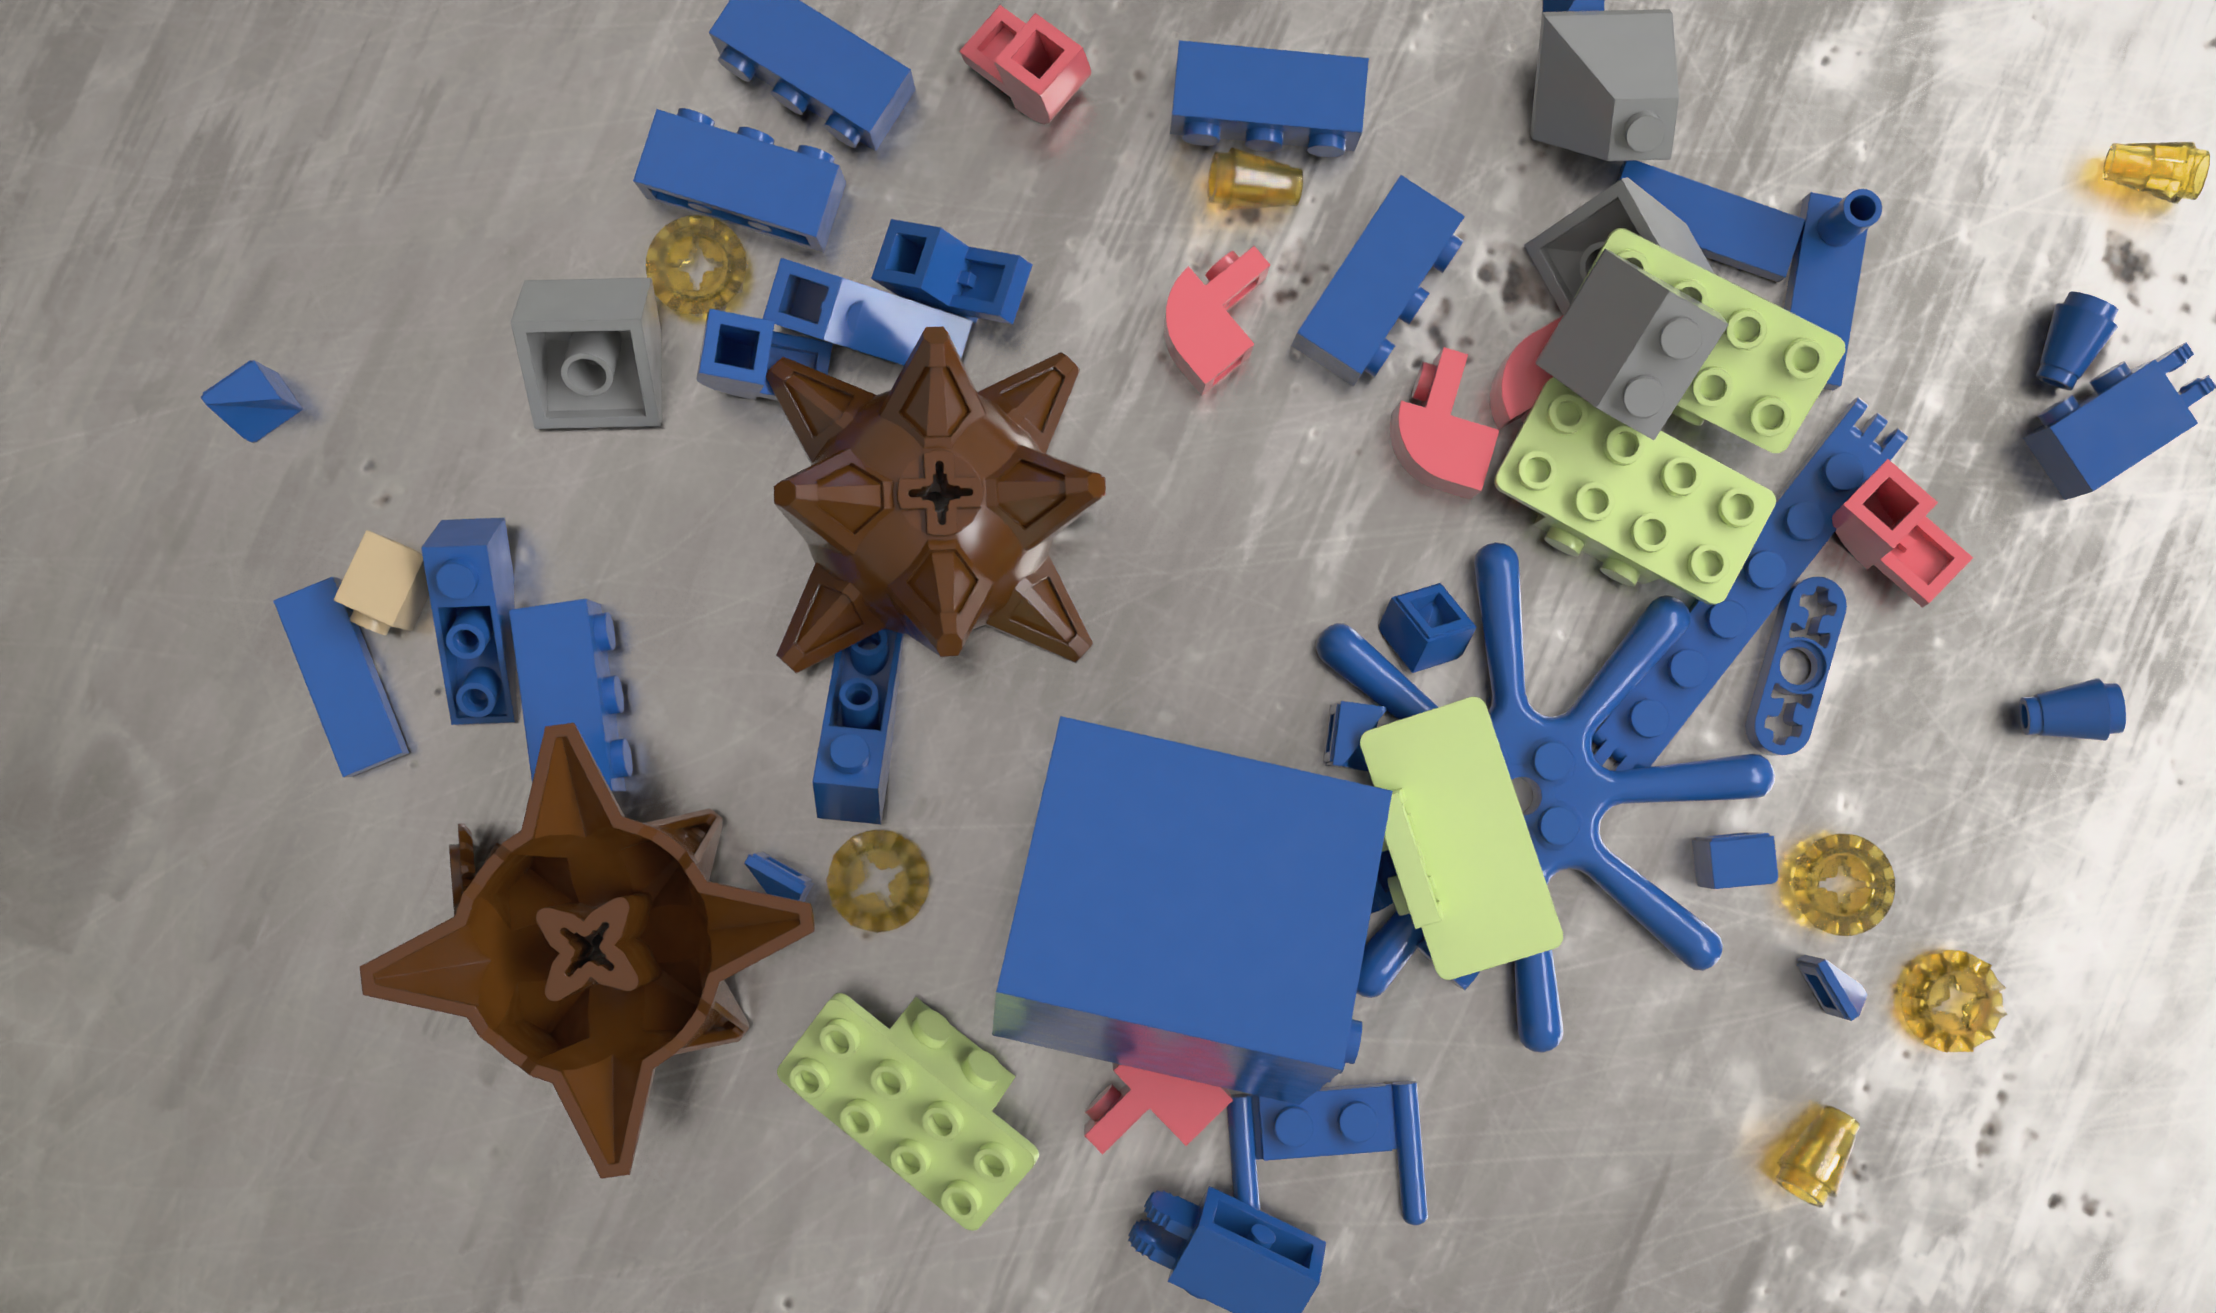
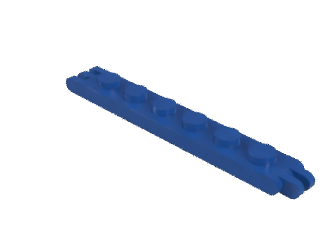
[1592,397,1908,771]

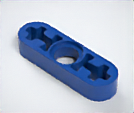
[1745,577,1847,756]

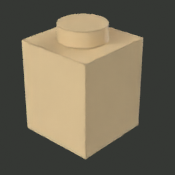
[333,530,429,636]

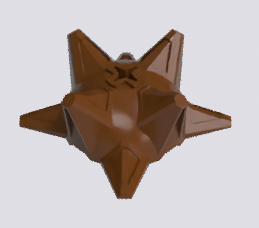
[766,326,1106,674]
[360,723,815,1179]

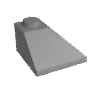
[1530,9,1679,161]
[1524,177,1715,315]

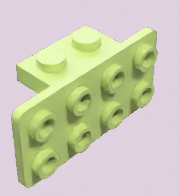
[1574,228,1845,453]
[1494,377,1776,605]
[1360,697,1563,980]
[777,993,1039,1231]

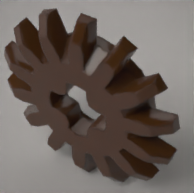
[449,823,475,916]

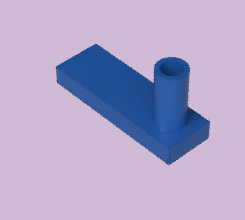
[1784,189,1882,391]

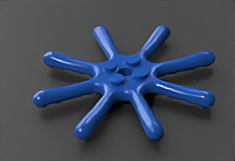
[1316,542,1775,1053]

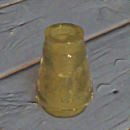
[2102,141,2210,204]
[1207,147,1303,211]
[1775,1105,1861,1208]

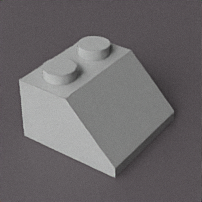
[1535,248,1729,440]
[510,278,662,429]

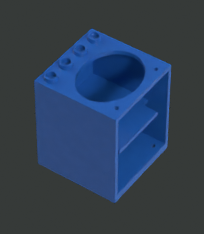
[992,716,1393,1105]

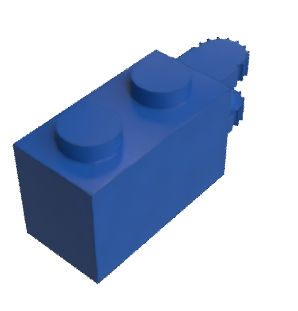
[2023,342,2216,500]
[1128,1186,1326,1313]

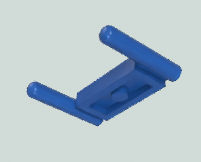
[1227,1081,1428,1225]

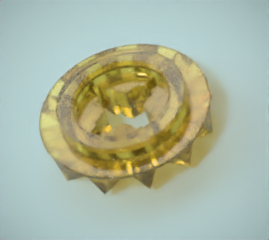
[646,215,749,318]
[826,830,930,933]
[1789,833,1895,936]
[1901,950,2008,1053]

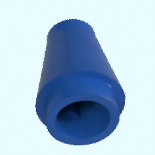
[2035,291,2119,391]
[2019,678,2126,741]

